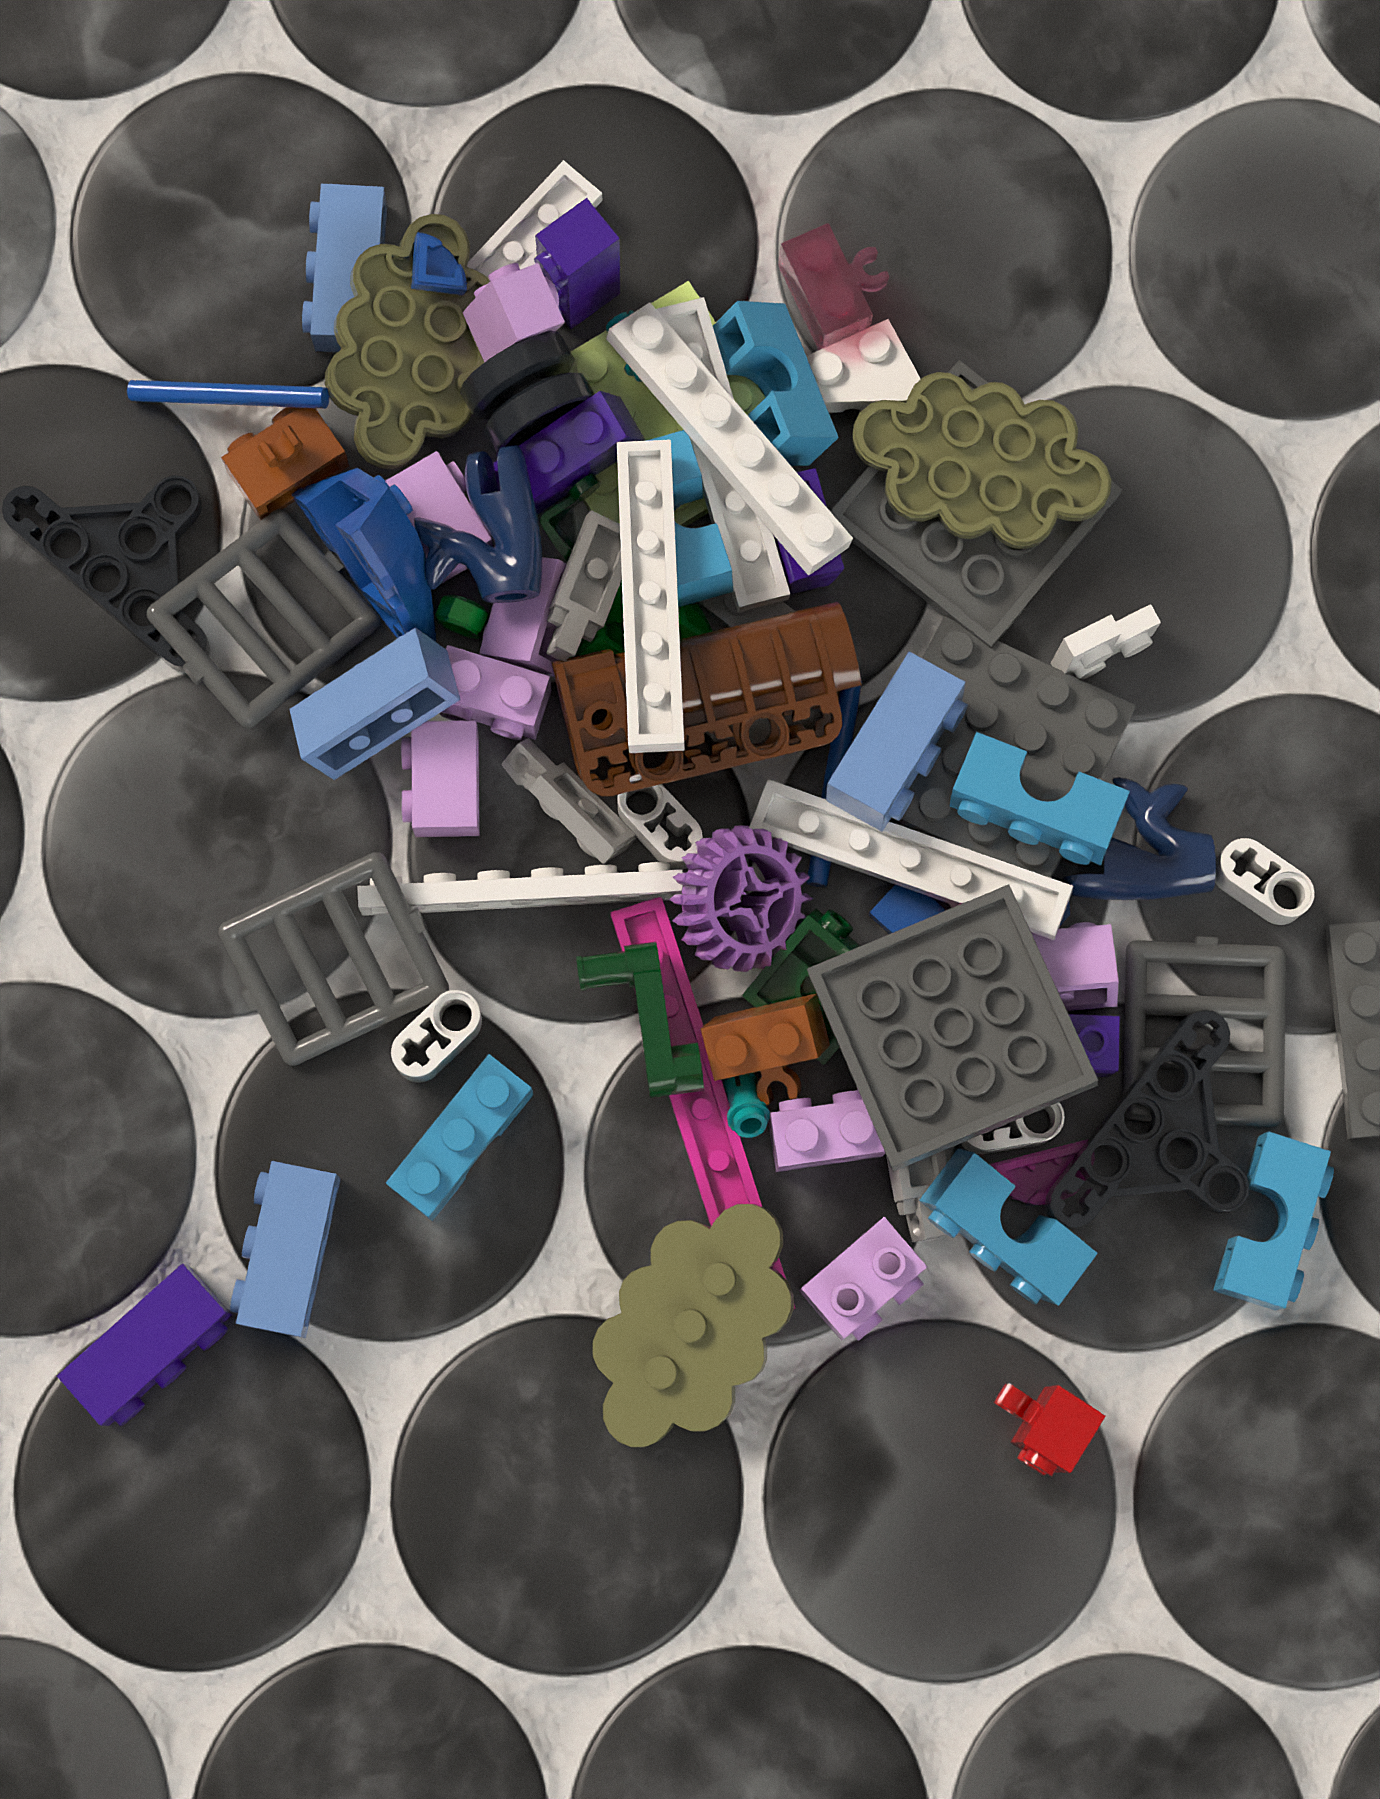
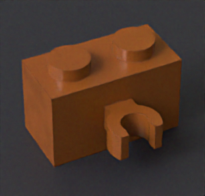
[221,407,349,521]
[700,993,830,1105]

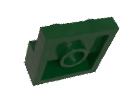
[741,908,860,1065]

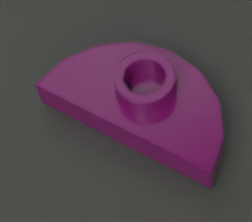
[989,1139,1095,1206]

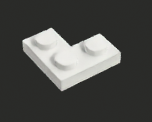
[1051,604,1161,680]

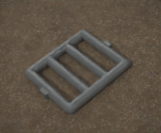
[147,509,380,728]
[218,852,449,1066]
[1123,936,1286,1127]

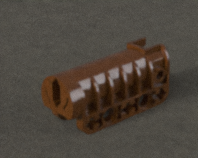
[552,602,862,796]

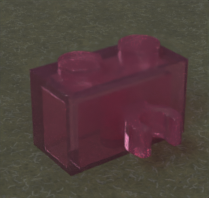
[778,223,889,350]

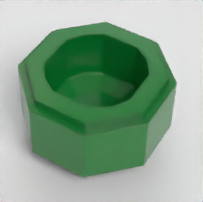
[435,595,489,639]

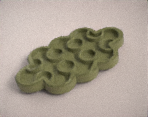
[325,214,490,469]
[852,372,1111,549]
[593,1204,794,1447]

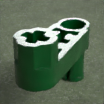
[576,941,704,1098]

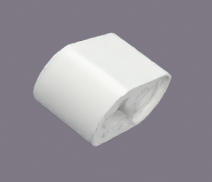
[617,774,703,870]
[1215,838,1314,925]
[391,990,482,1082]
[961,1102,1065,1154]

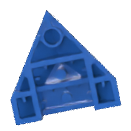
[291,468,436,642]

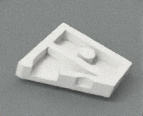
[806,319,921,413]

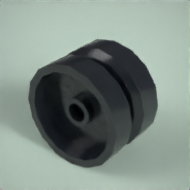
[460,332,595,457]

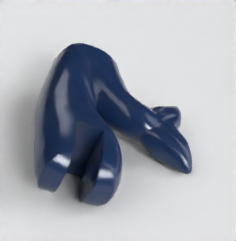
[414,446,542,603]
[1062,777,1216,900]

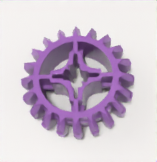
[670,826,813,972]

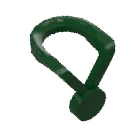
[540,473,601,562]

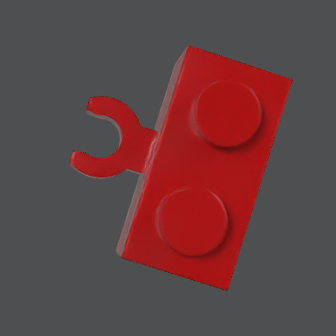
[993,1383,1106,1477]

